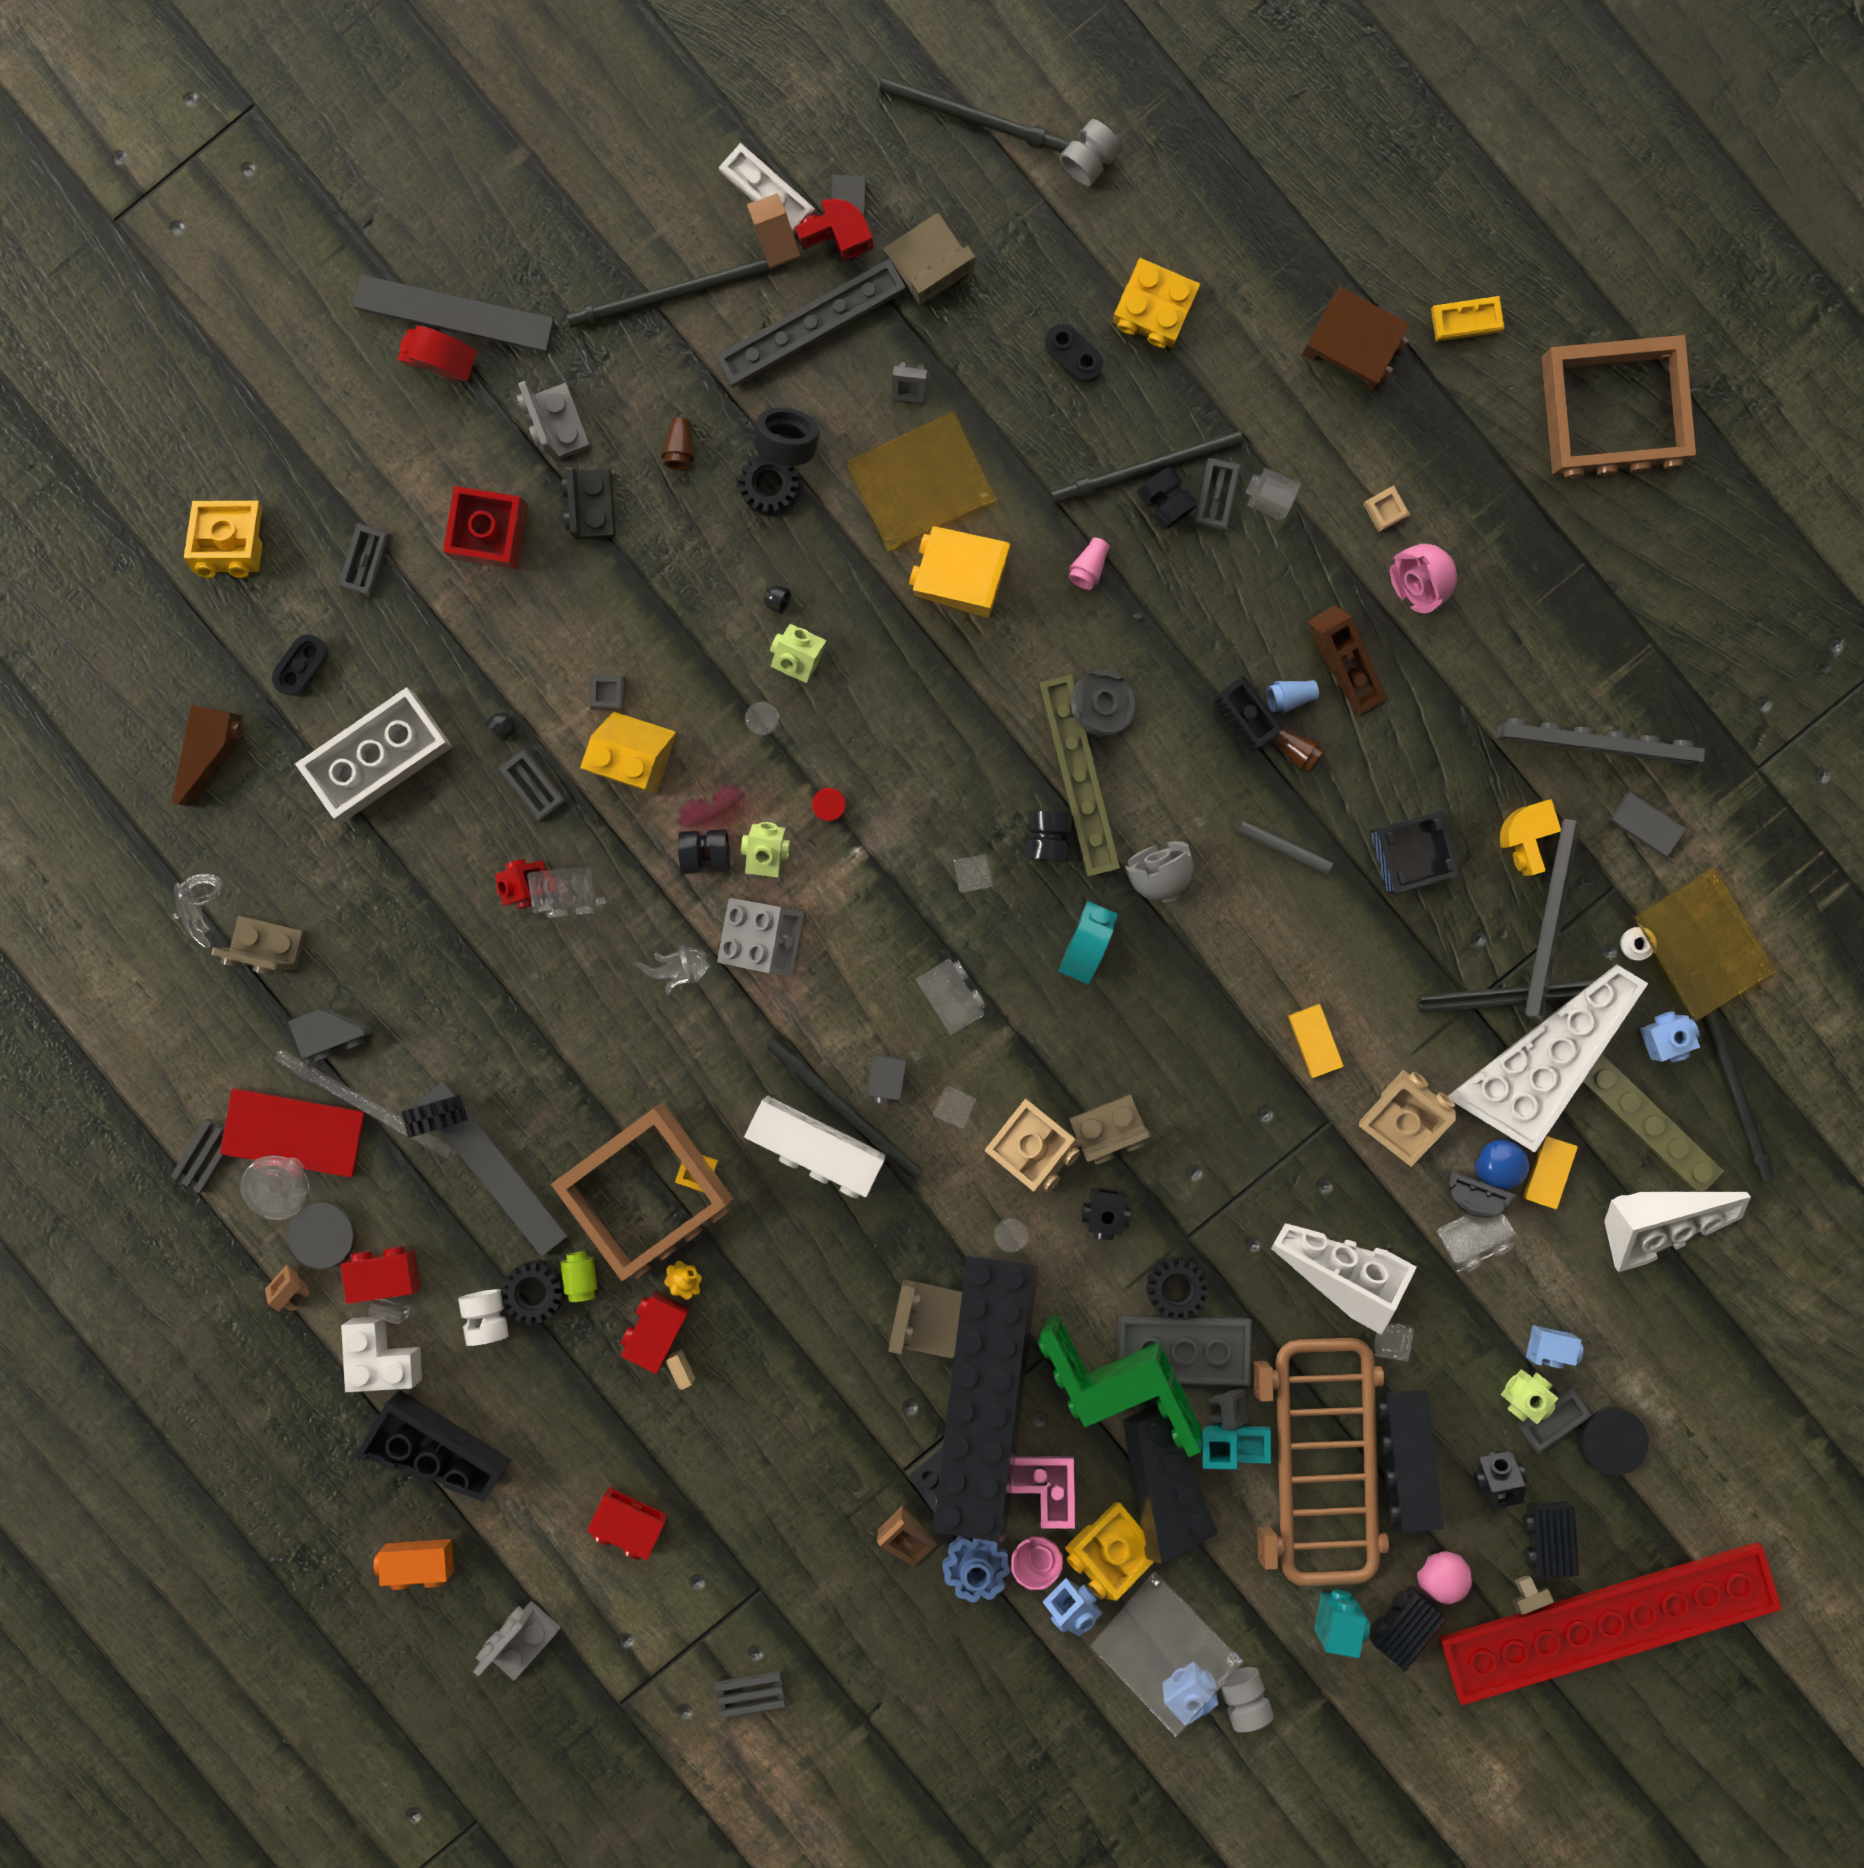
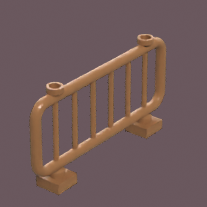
[1252,1338,1389,1586]

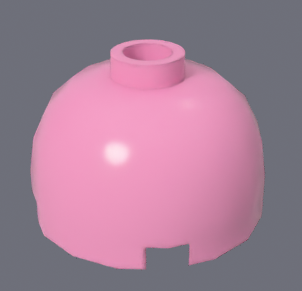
[1390,544,1458,614]

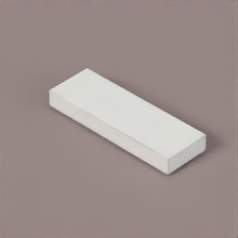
[719,143,815,236]

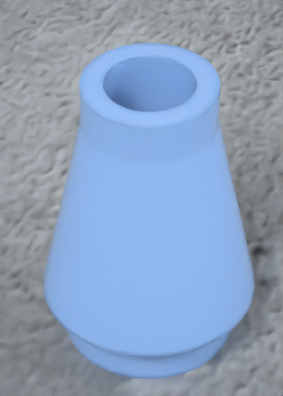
[1266,680,1319,714]

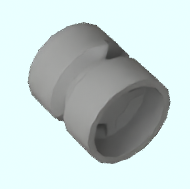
[1059,119,1122,187]
[1218,1667,1274,1732]

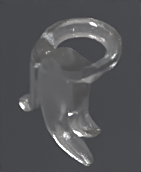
[173,874,223,948]
[633,944,709,996]

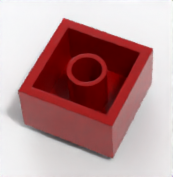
[443,486,528,570]

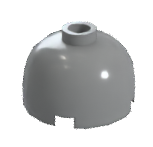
[1125,841,1194,903]

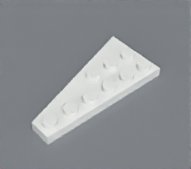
[1448,964,1648,1152]

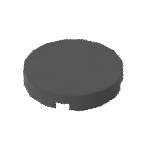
[1071,669,1136,737]
[287,1201,357,1269]

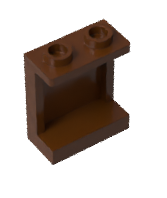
[1302,286,1410,391]

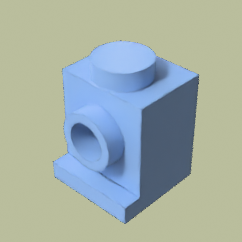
[1526,1325,1583,1368]

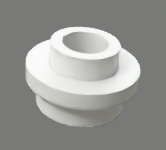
[1620,927,1655,960]

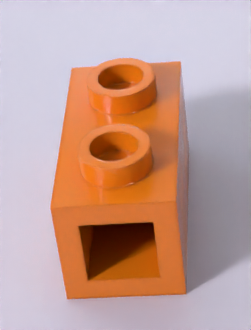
[374,1539,454,1590]

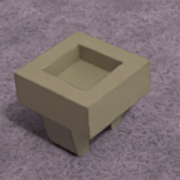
[1512,1575,1554,1615]

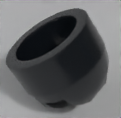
[763,585,791,614]
[484,712,514,741]

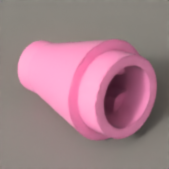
[1068,538,1110,590]

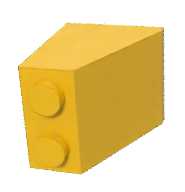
[909,526,1010,619]
[580,711,677,795]

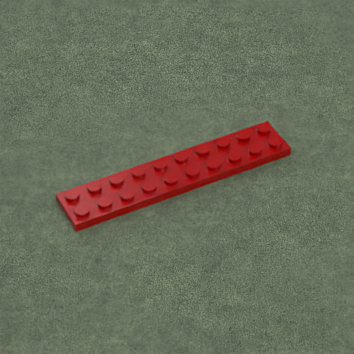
[1439,1542,1782,1706]

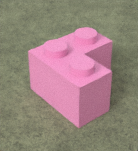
[1011,1456,1075,1529]

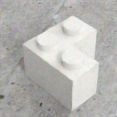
[341,1316,422,1392]

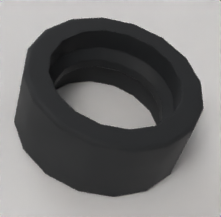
[753,408,819,466]

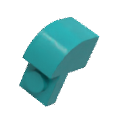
[1058,901,1118,985]
[1203,1424,1271,1469]

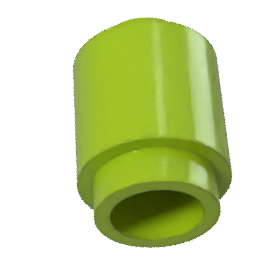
[560,1251,598,1302]

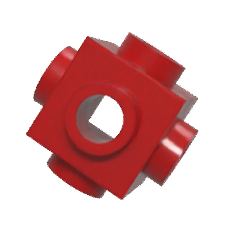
[495,859,552,909]

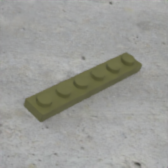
[1039,674,1120,877]
[1582,1053,1724,1192]

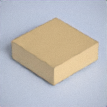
[1363,485,1410,532]
[666,1348,696,1390]

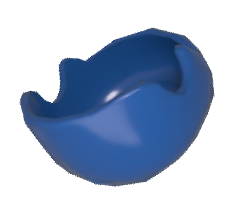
[1474,1139,1530,1191]

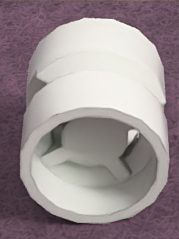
[458,1289,509,1346]

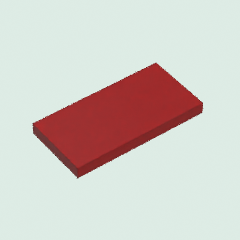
[220,1088,366,1178]

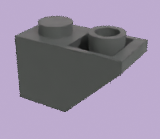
[288,1008,374,1062]

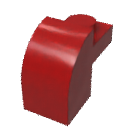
[795,199,874,262]
[397,325,478,381]

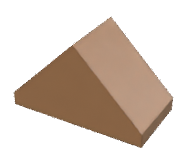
[747,193,801,269]
[877,1506,938,1567]

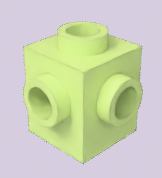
[770,624,826,683]
[741,822,790,878]
[1501,1369,1558,1425]

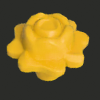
[664,1261,702,1300]

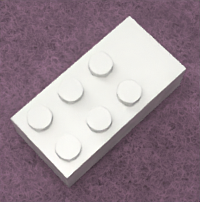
[295,687,453,822]
[744,1096,886,1199]

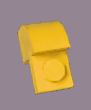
[1500,799,1561,876]

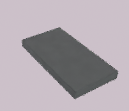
[1117,1314,1252,1386]

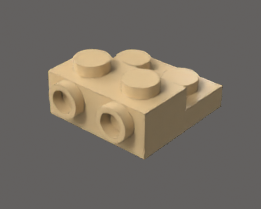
[1359,1070,1456,1167]
[984,1098,1081,1195]

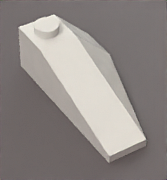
[1604,1192,1751,1272]
[1271,1223,1417,1335]

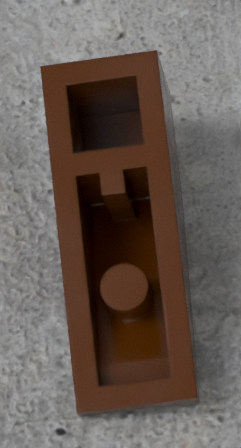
[1307,605,1387,715]
[172,705,243,806]

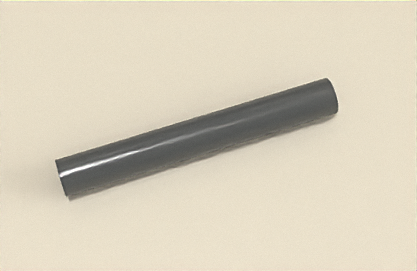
[1237,820,1333,874]

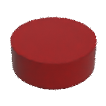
[812,788,846,822]

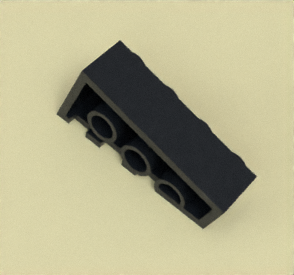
[354,1390,512,1501]
[1377,1390,1444,1532]
[1122,1406,1218,1564]

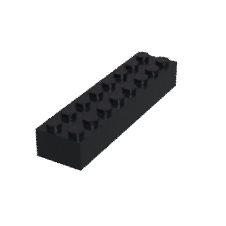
[932,1256,1038,1542]

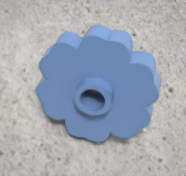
[942,1536,1010,1603]

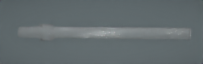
[274,1049,454,1159]

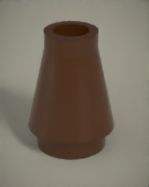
[661,417,694,471]
[1273,727,1325,772]

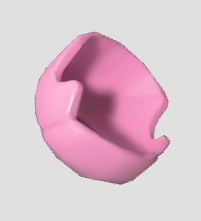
[1011,1536,1063,1590]
[1417,1551,1472,1605]

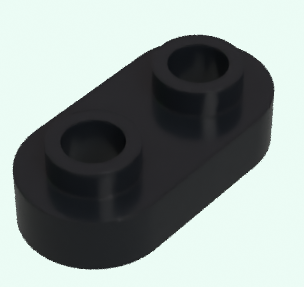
[1045,324,1103,383]
[272,634,328,696]

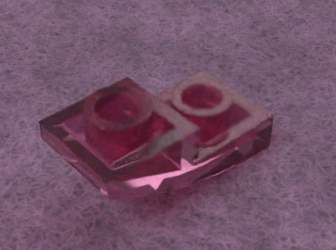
[677,784,746,828]

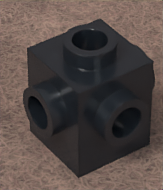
[1082,1188,1131,1240]
[1474,1451,1527,1509]

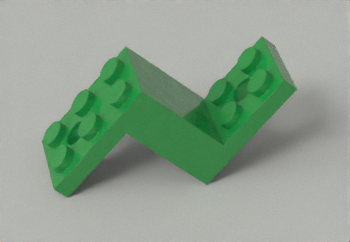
[1038,1313,1203,1457]

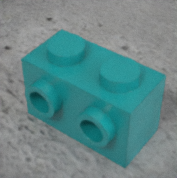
[1314,1589,1370,1658]

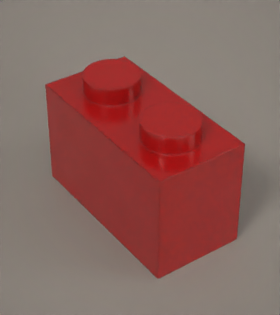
[340,1246,421,1304]
[620,1291,690,1374]
[587,1487,668,1560]

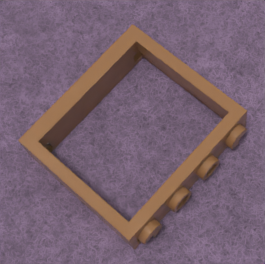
[1542,335,1696,479]
[551,1102,734,1281]

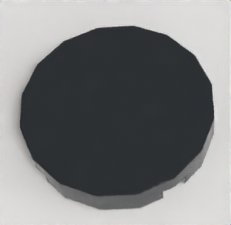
[1579,1406,1649,1475]

